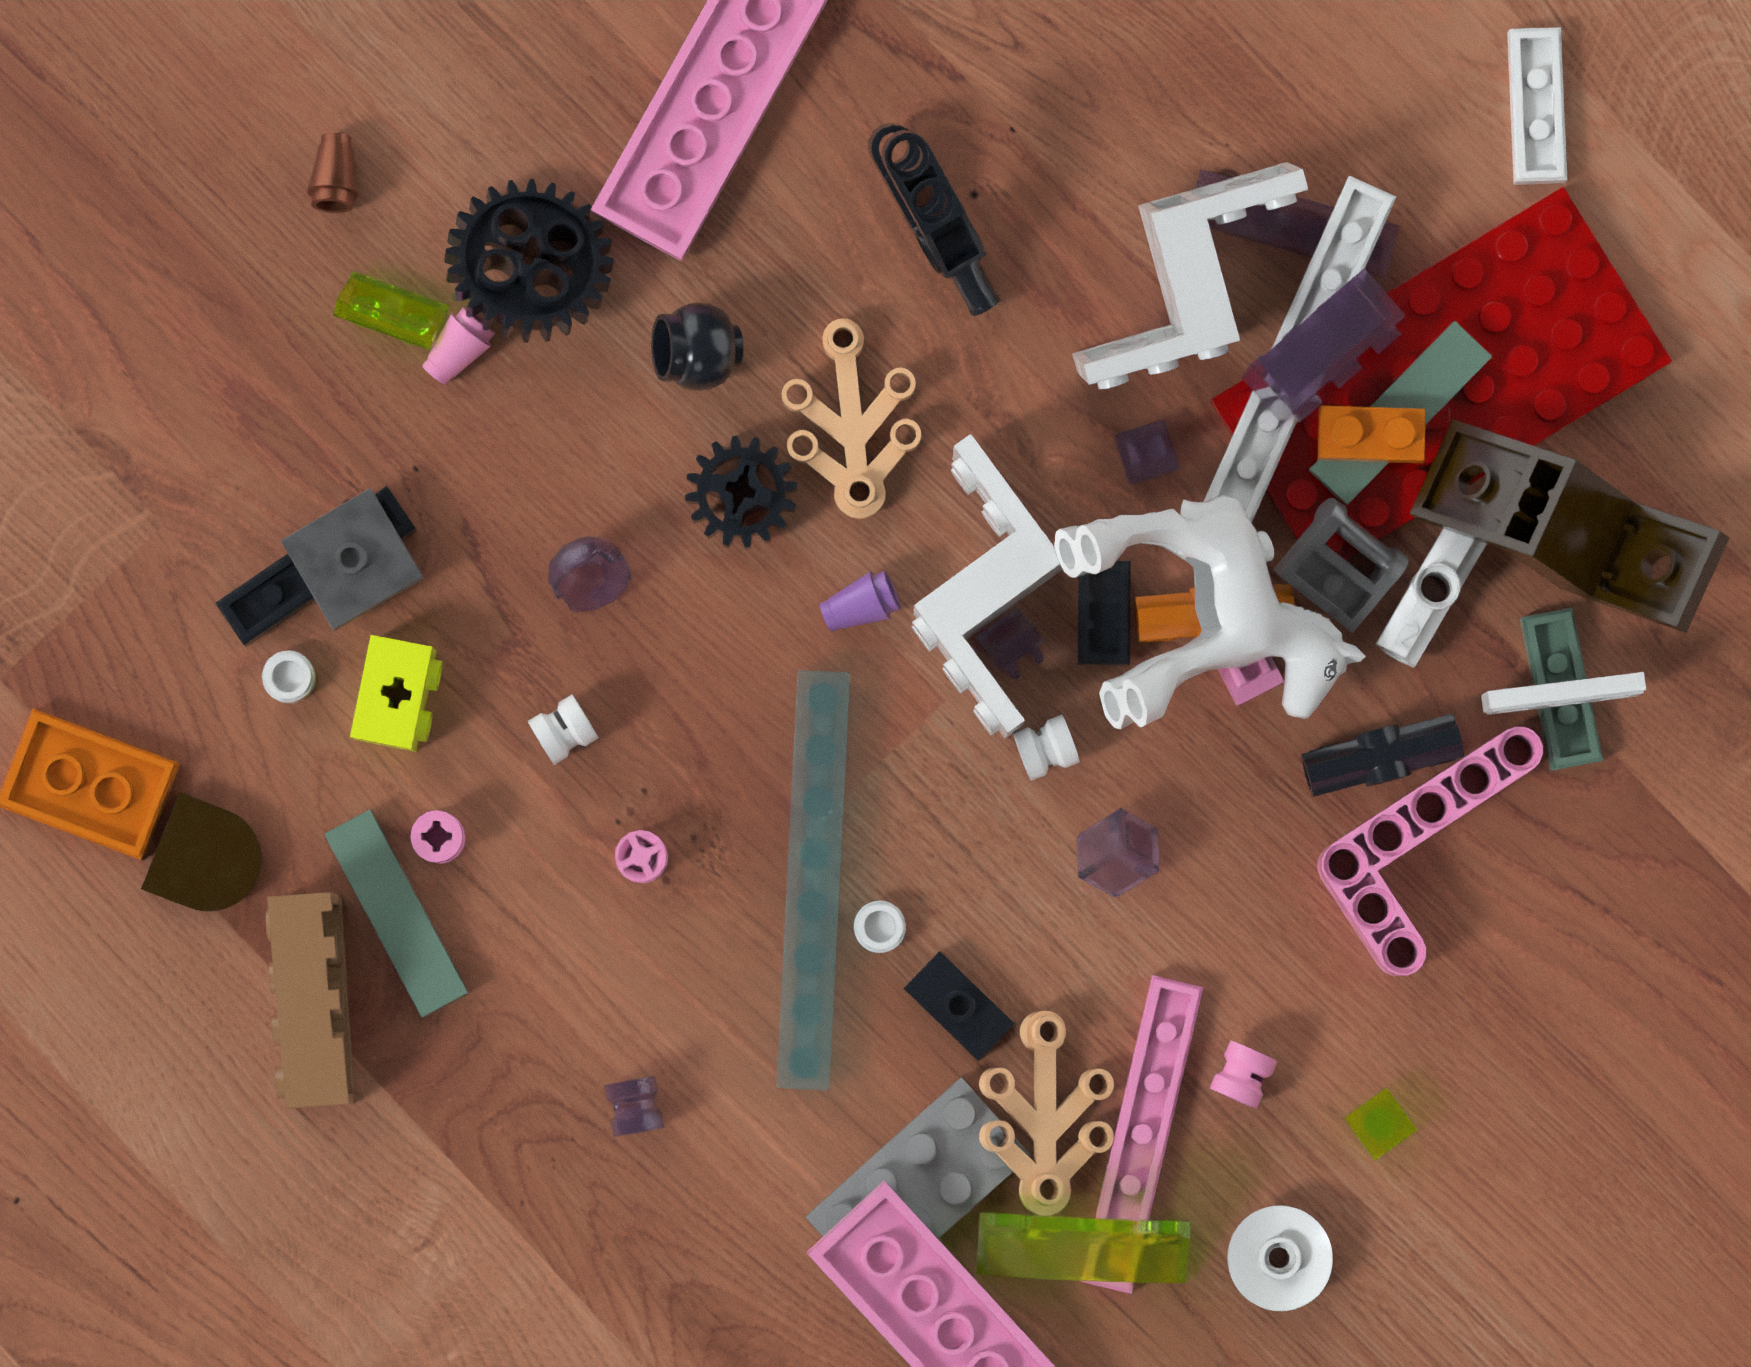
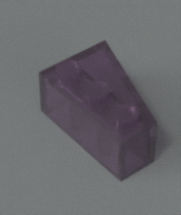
[1241,269,1406,425]

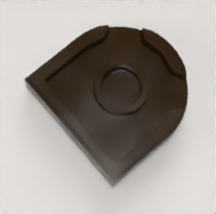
[141,792,263,912]

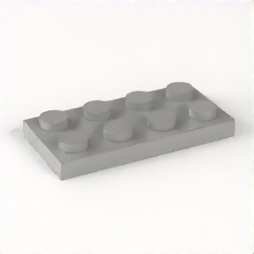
[805,1077,1031,1239]

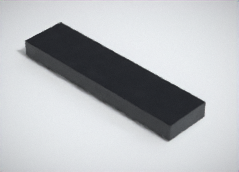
[215,486,417,647]

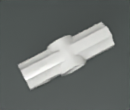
[1375,529,1486,668]

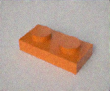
[1318,406,1425,463]

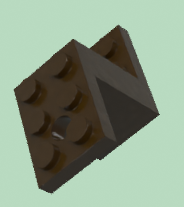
[1409,419,1729,633]

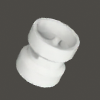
[528,694,599,765]
[1013,715,1080,781]

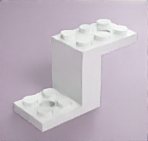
[1072,162,1308,389]
[911,434,1062,739]

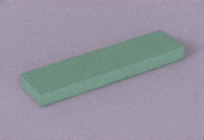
[1308,321,1492,506]
[324,809,469,1018]

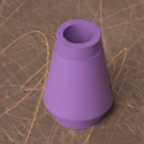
[820,571,901,632]

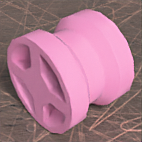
[410,810,466,864]
[614,830,669,884]

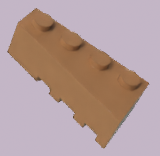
[266,892,354,1108]

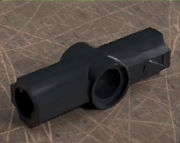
[1301,714,1464,797]

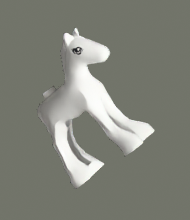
[1054,495,1366,729]

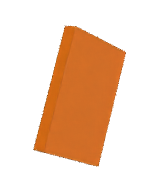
[0,708,180,860]

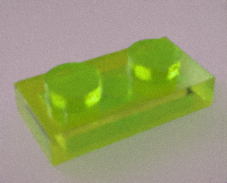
[333,271,450,350]

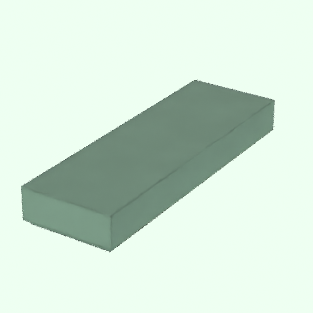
[1519,608,1603,771]

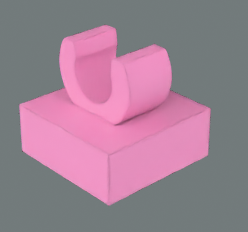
[1218,656,1284,706]

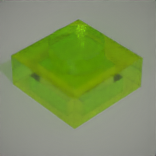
[1343,1087,1417,1161]

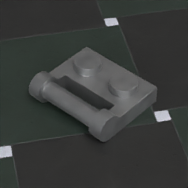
[1273,498,1409,633]

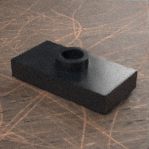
[1077,561,1131,666]
[903,951,1015,1061]

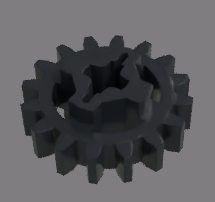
[685,436,798,550]

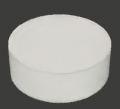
[262,651,316,704]
[854,901,906,953]

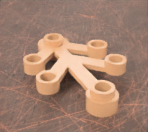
[781,318,921,519]
[979,1011,1114,1216]

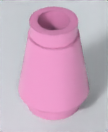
[422,307,496,385]

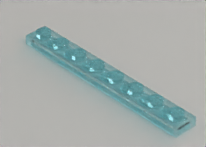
[777,670,850,1090]

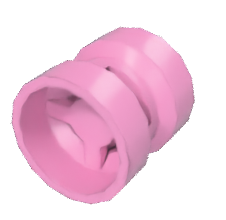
[1209,1040,1278,1109]

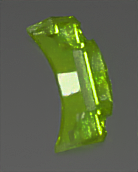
[976,1211,1191,1283]

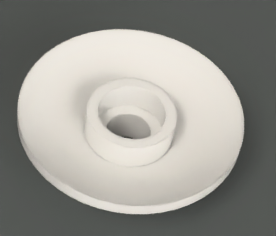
[1227,1205,1333,1311]

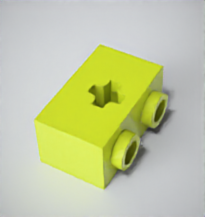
[350,635,443,752]

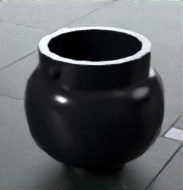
[651,303,744,391]

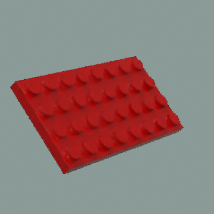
[1210,186,1672,560]

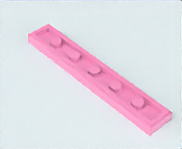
[1080,975,1204,1294]

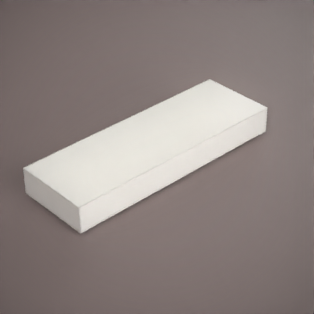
[1507,27,1567,185]
[1481,672,1646,715]

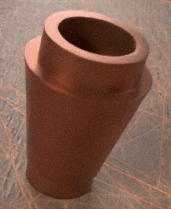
[307,133,359,213]

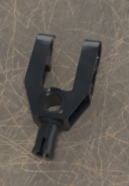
[868,123,1001,316]

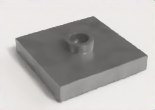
[280,488,424,631]

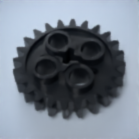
[444,179,614,343]

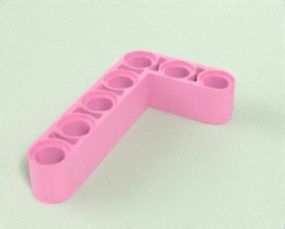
[1317,727,1543,976]

